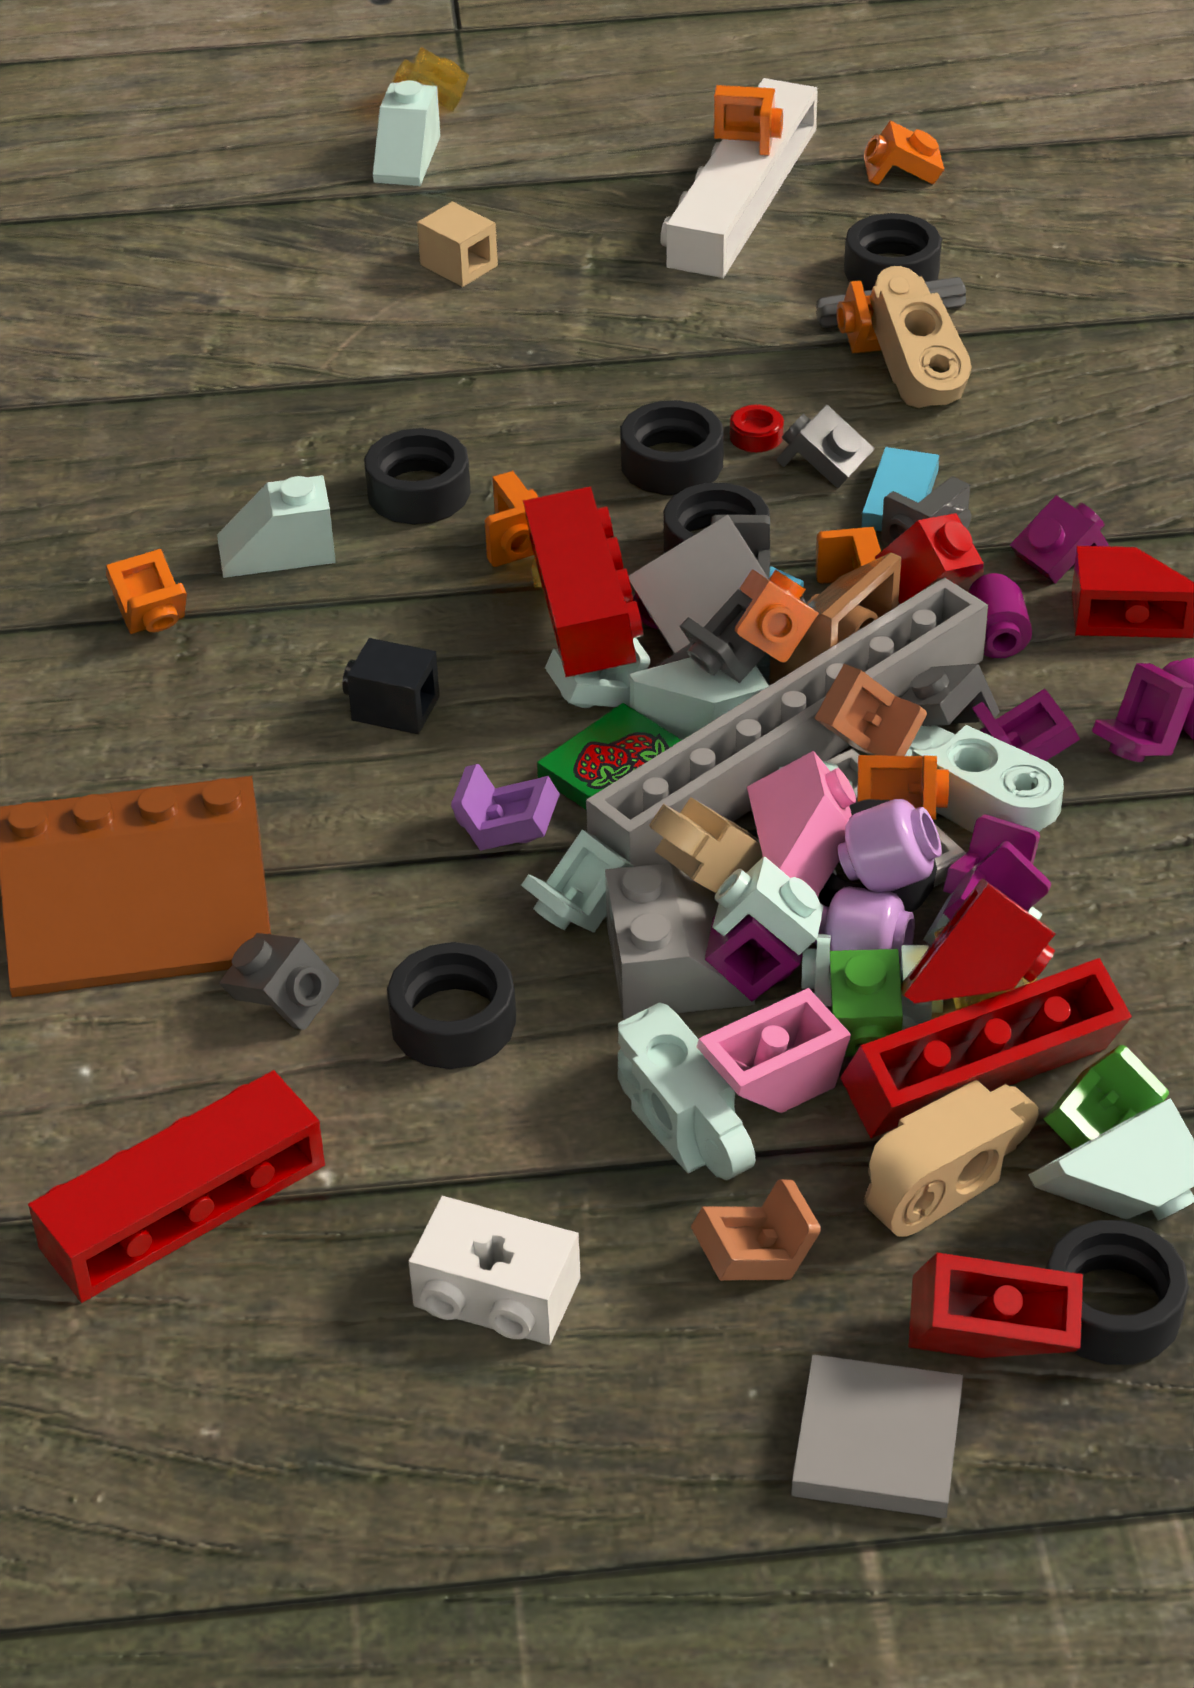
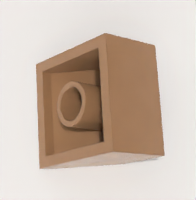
[768,552,901,684]

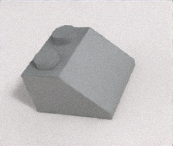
[605,863,755,1019]

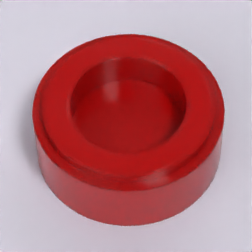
[730,405,784,453]

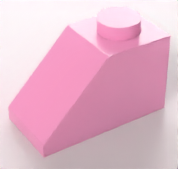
[747,751,856,897]
[697,988,851,1113]

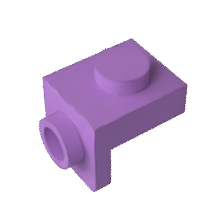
[451,764,560,851]

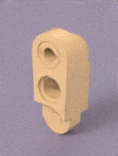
[869,266,972,408]
[649,797,763,893]
[864,1080,1038,1237]

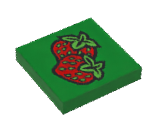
[537,703,682,810]

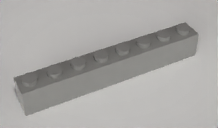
[586,577,988,866]

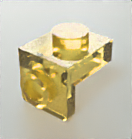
[392,47,469,112]

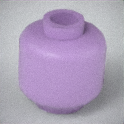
[838,799,942,892]
[814,886,915,966]

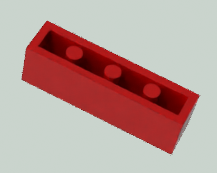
[523,486,643,677]
[840,958,1132,1138]
[28,1070,325,1303]

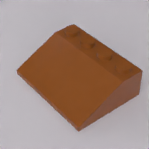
[0,776,271,998]

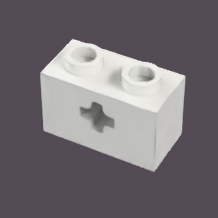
[409,1196,580,1345]

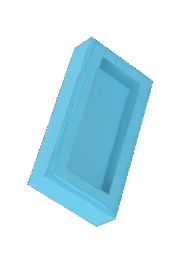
[862,447,939,531]

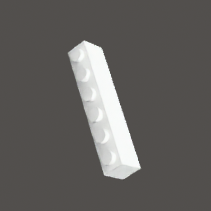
[660,78,818,278]

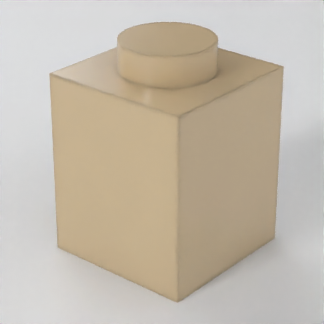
[417,202,498,287]

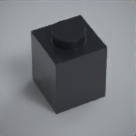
[342,638,440,734]

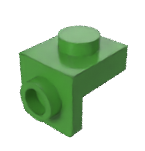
[830,949,903,1057]
[1044,1045,1169,1149]

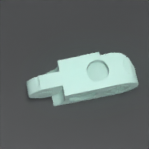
[905,725,1064,833]
[618,1002,756,1180]

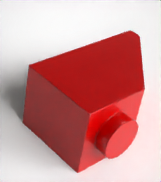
[875,513,984,604]
[1072,546,1194,638]
[901,878,1056,1004]
[908,1252,1083,1358]

